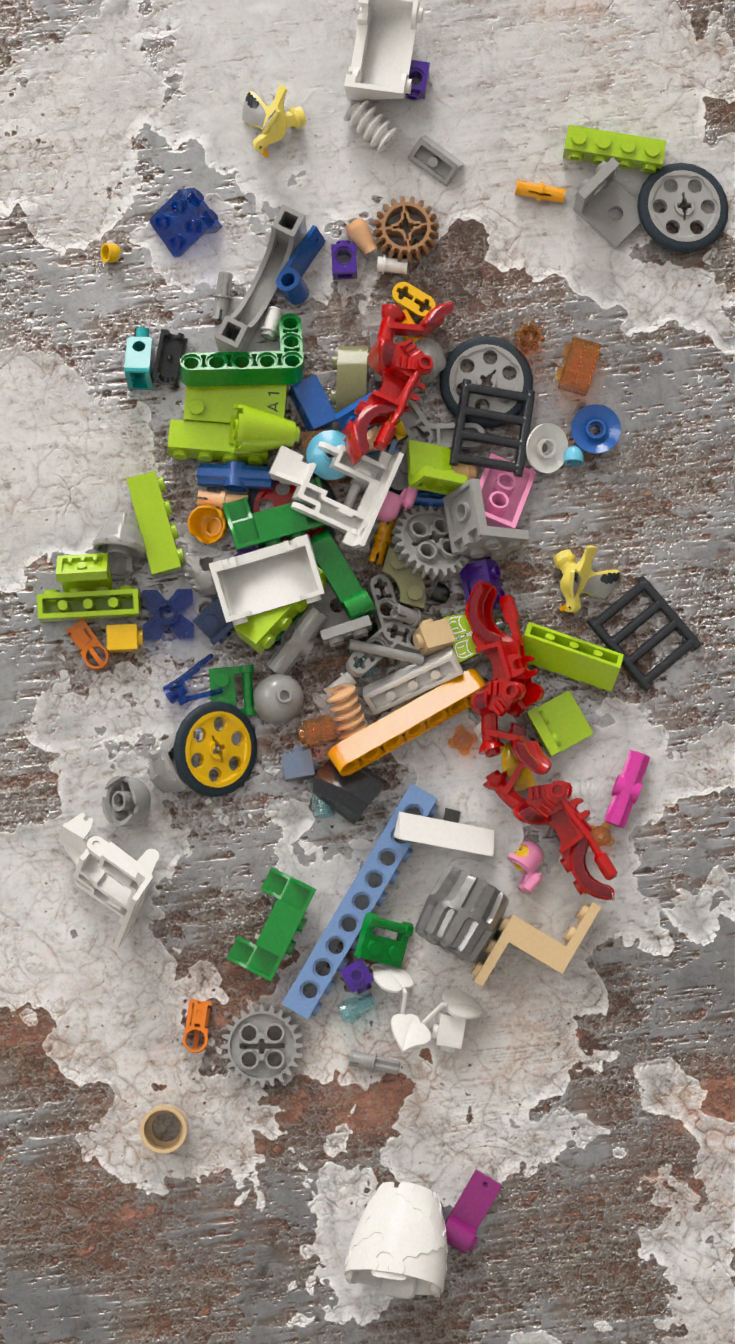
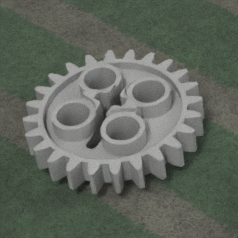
[391,505,470,581]
[221,1004,304,1088]

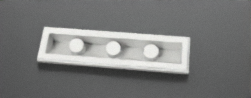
[363,646,464,715]
[394,812,494,857]

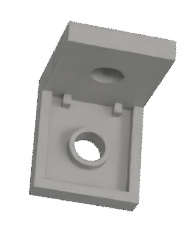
[573,157,642,250]
[443,478,530,560]
[310,582,372,648]

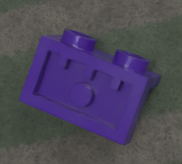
[460,559,505,610]

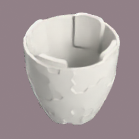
[344,1182,448,1299]

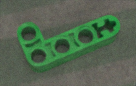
[310,529,376,621]

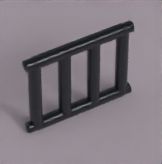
[449,379,535,477]
[587,575,702,691]

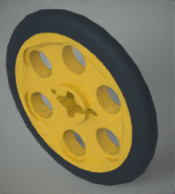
[174,701,257,797]

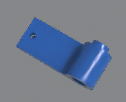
[276,225,326,305]

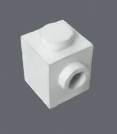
[431,1013,466,1053]

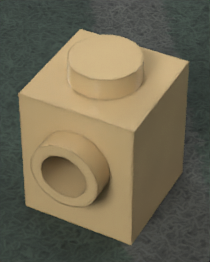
[413,618,456,656]

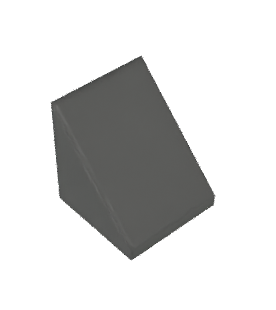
[443,808,461,823]

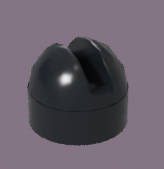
[430,581,450,603]

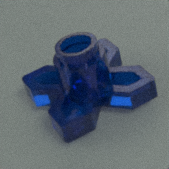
[142,588,194,641]

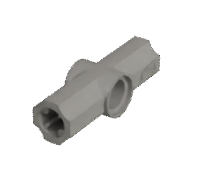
[266,604,329,675]

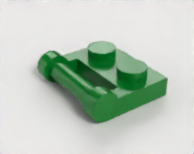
[209,665,258,719]
[354,912,414,968]

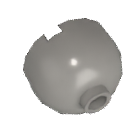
[253,674,304,724]
[102,776,151,827]

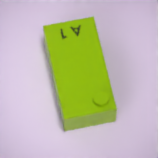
[183,384,289,424]

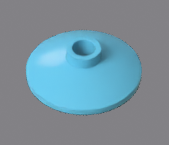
[306,430,346,480]

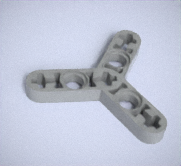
[346,575,434,677]

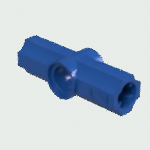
[197,461,275,492]

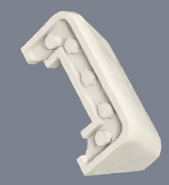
[344,0,424,101]
[209,534,325,626]

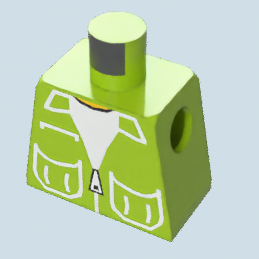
[443,614,505,664]

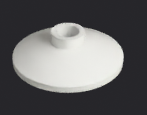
[526,423,568,473]

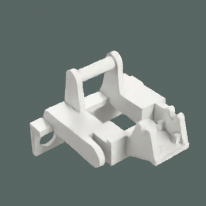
[269,441,404,549]
[57,813,159,951]

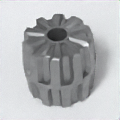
[415,867,509,963]

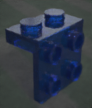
[149,188,223,257]

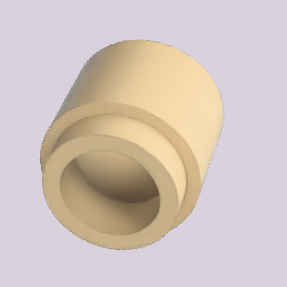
[140,1104,189,1154]

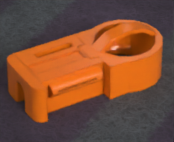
[66,620,110,670]
[183,999,212,1053]

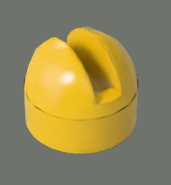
[100,243,121,263]

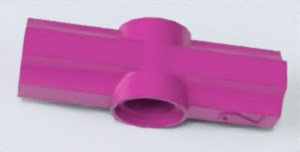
[604,750,650,829]

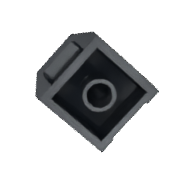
[312,758,387,825]

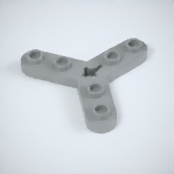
[390,399,485,493]

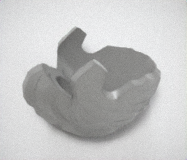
[413,338,446,385]

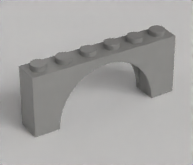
[214,204,307,352]

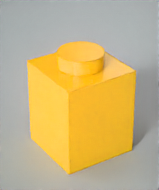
[106,624,144,653]

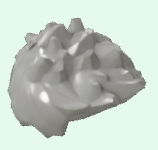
[183,555,218,597]

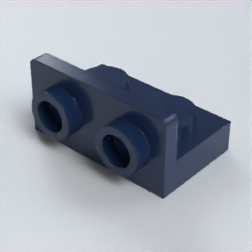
[193,596,234,645]

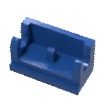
[288,375,336,436]

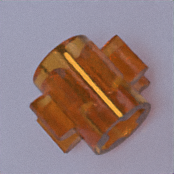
[514,320,545,353]

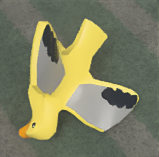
[242,84,306,158]
[553,545,621,613]

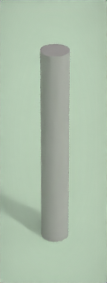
[348,639,424,665]

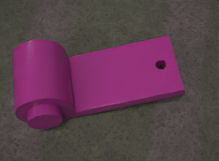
[445,1169,503,1254]

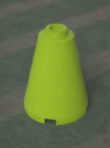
[229,403,300,454]

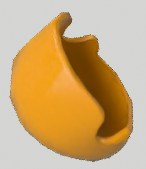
[187,505,228,544]

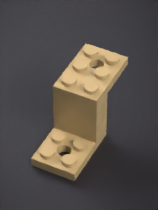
[470,902,601,987]

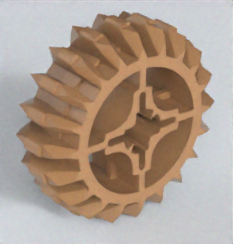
[373,196,439,263]

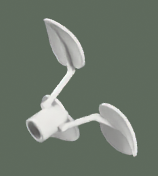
[370,963,483,1052]

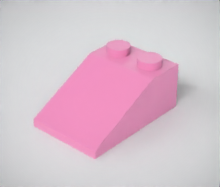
[480,453,537,529]

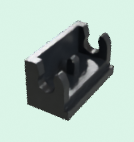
[152,329,188,387]

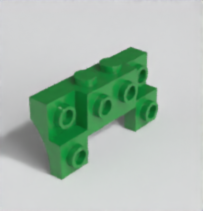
[222,477,328,551]
[226,867,317,981]

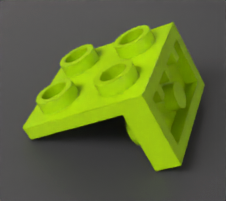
[406,440,468,495]
[56,553,114,592]
[525,691,593,758]

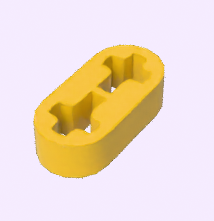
[392,282,435,319]

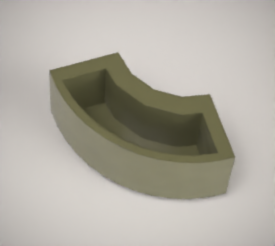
[331,346,368,413]
[382,547,426,612]

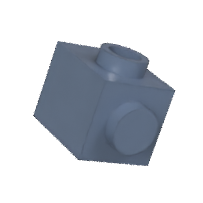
[281,746,319,781]

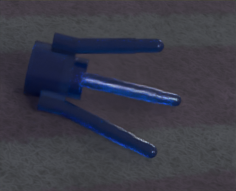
[163,653,223,706]

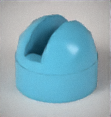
[564,446,584,466]

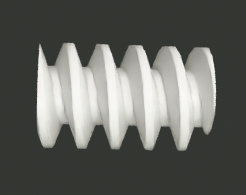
[343,100,397,154]

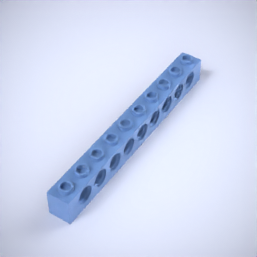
[282,783,439,1019]

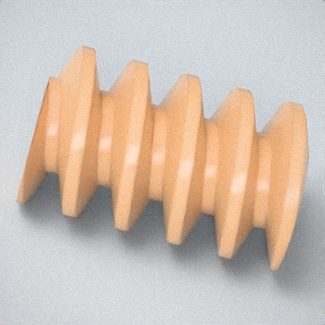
[325,683,368,740]

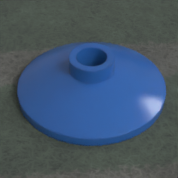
[571,404,621,454]

